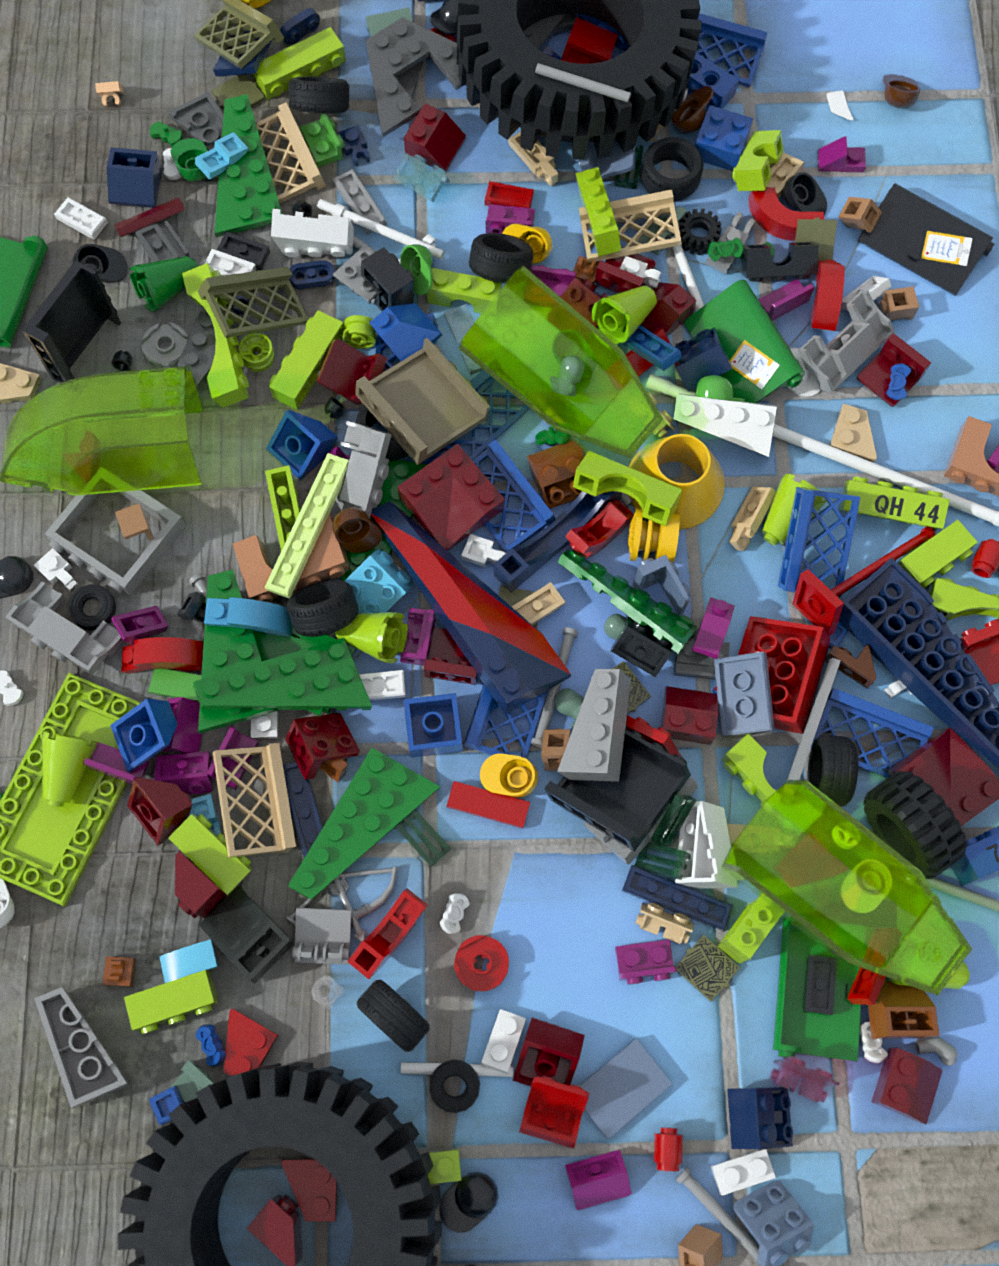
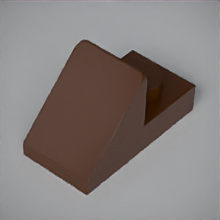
[825,644,876,689]

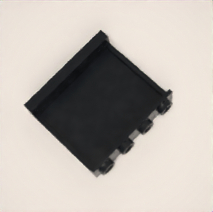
[22,261,121,390]
[544,729,691,852]

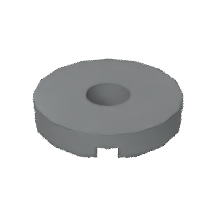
[142,322,189,369]

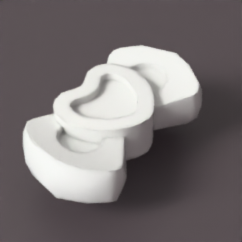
[163,148,182,180]
[0,671,24,706]
[440,893,470,934]
[859,1021,888,1064]

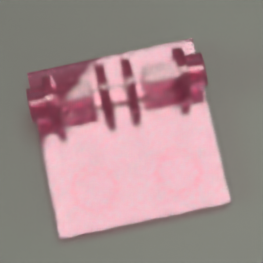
[770,1056,840,1103]

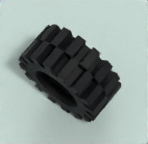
[679,208,722,255]

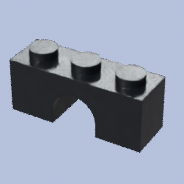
[742,241,818,282]

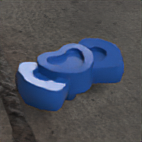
[886,363,912,401]
[196,1024,226,1066]

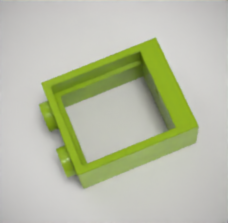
[717,896,782,964]

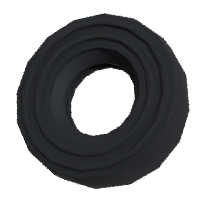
[68,584,116,630]
[429,1059,480,1113]

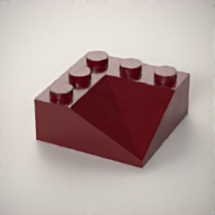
[398,443,505,551]
[887,727,999,826]

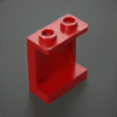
[561,17,618,64]

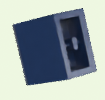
[107,147,163,208]
[674,327,732,392]
[727,1087,793,1150]

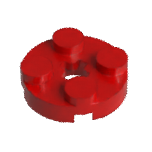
[454,935,509,992]

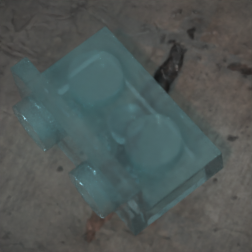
[393,153,450,202]

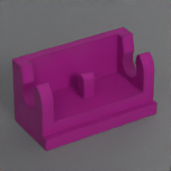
[400,608,437,666]

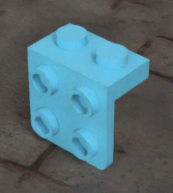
[345,549,414,613]

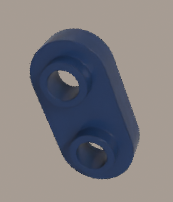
[280,8,320,45]
[289,260,335,289]

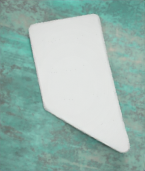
[826,91,853,120]

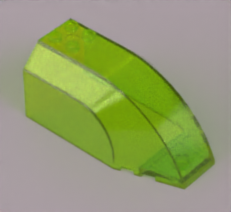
[458,265,663,458]
[0,365,203,496]
[722,780,972,996]

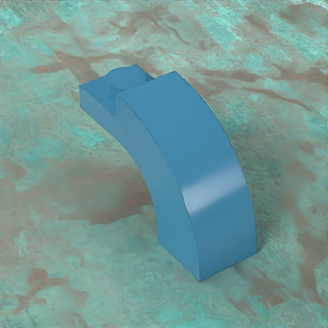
[204,597,292,636]

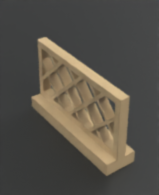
[256,102,326,204]
[579,190,682,263]
[213,743,296,858]

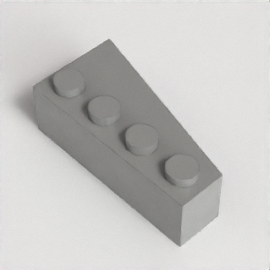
[557,669,631,782]
[34,987,131,1109]

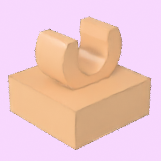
[95,81,124,107]

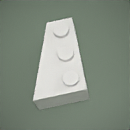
[271,209,354,258]
[675,801,738,889]

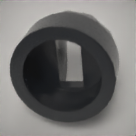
[292,200,313,218]
[111,350,133,371]
[324,397,346,419]

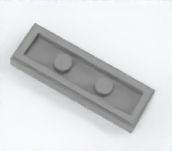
[333,169,387,235]

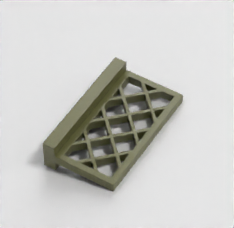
[193,0,284,69]
[198,267,309,338]

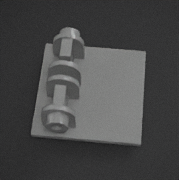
[333,246,376,305]
[292,908,351,965]

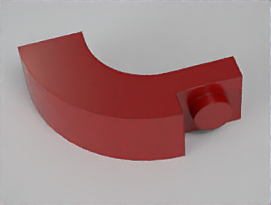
[748,187,824,241]
[811,259,845,331]
[565,499,634,558]
[121,637,204,674]
[348,888,428,979]

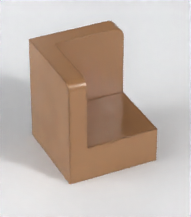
[115,503,154,541]
[678,1224,723,1266]

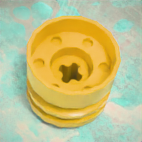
[627,508,680,562]

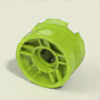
[342,315,376,349]
[238,333,275,372]

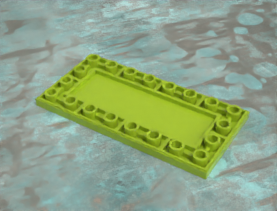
[0,673,141,907]

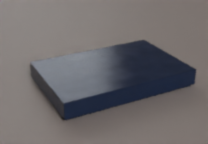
[213,30,272,77]

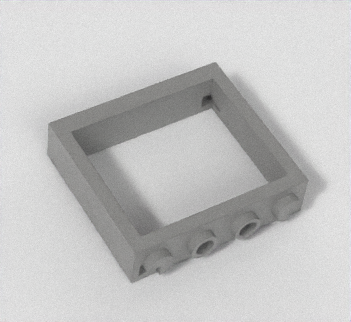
[45,465,186,596]

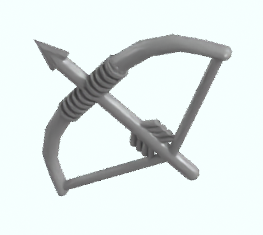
[286,866,398,943]

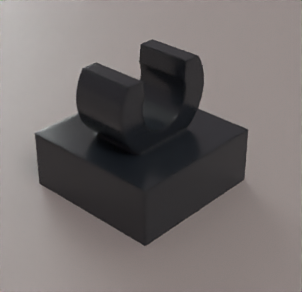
[177,592,206,622]

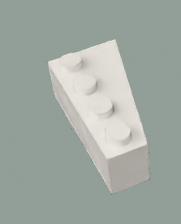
[674,393,777,457]

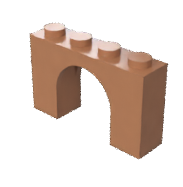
[944,416,999,497]
[233,512,351,603]

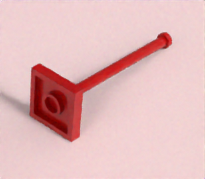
[792,526,935,636]

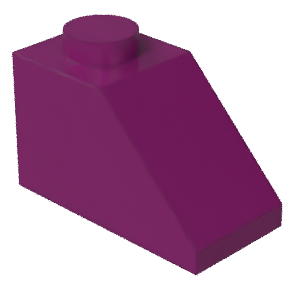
[692,597,735,659]

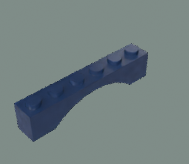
[493,491,622,593]

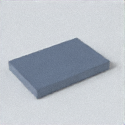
[714,652,775,737]
[580,1038,672,1140]

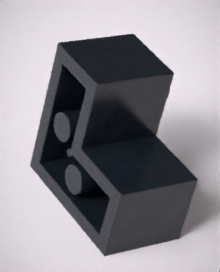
[361,247,415,311]

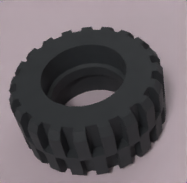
[863,771,967,879]

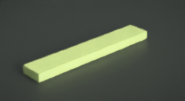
[265,453,349,599]

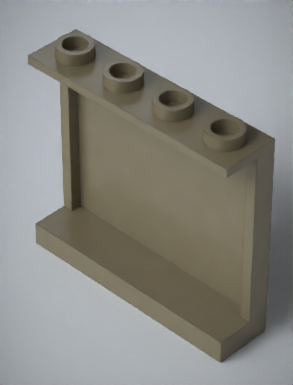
[355,338,490,465]

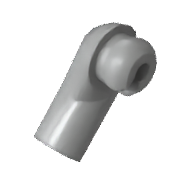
[915,1037,958,1066]

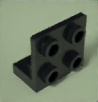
[611,615,672,677]

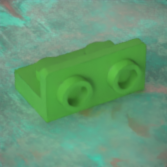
[300,113,344,168]

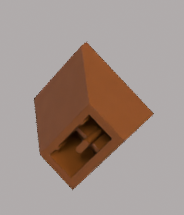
[527,440,584,509]
[868,981,939,1039]

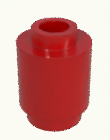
[971,539,999,578]
[654,1127,683,1172]

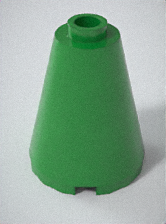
[129,256,199,312]

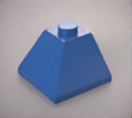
[369,303,443,361]
[266,410,338,480]
[110,698,177,772]

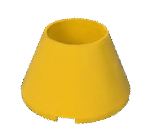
[629,434,725,530]

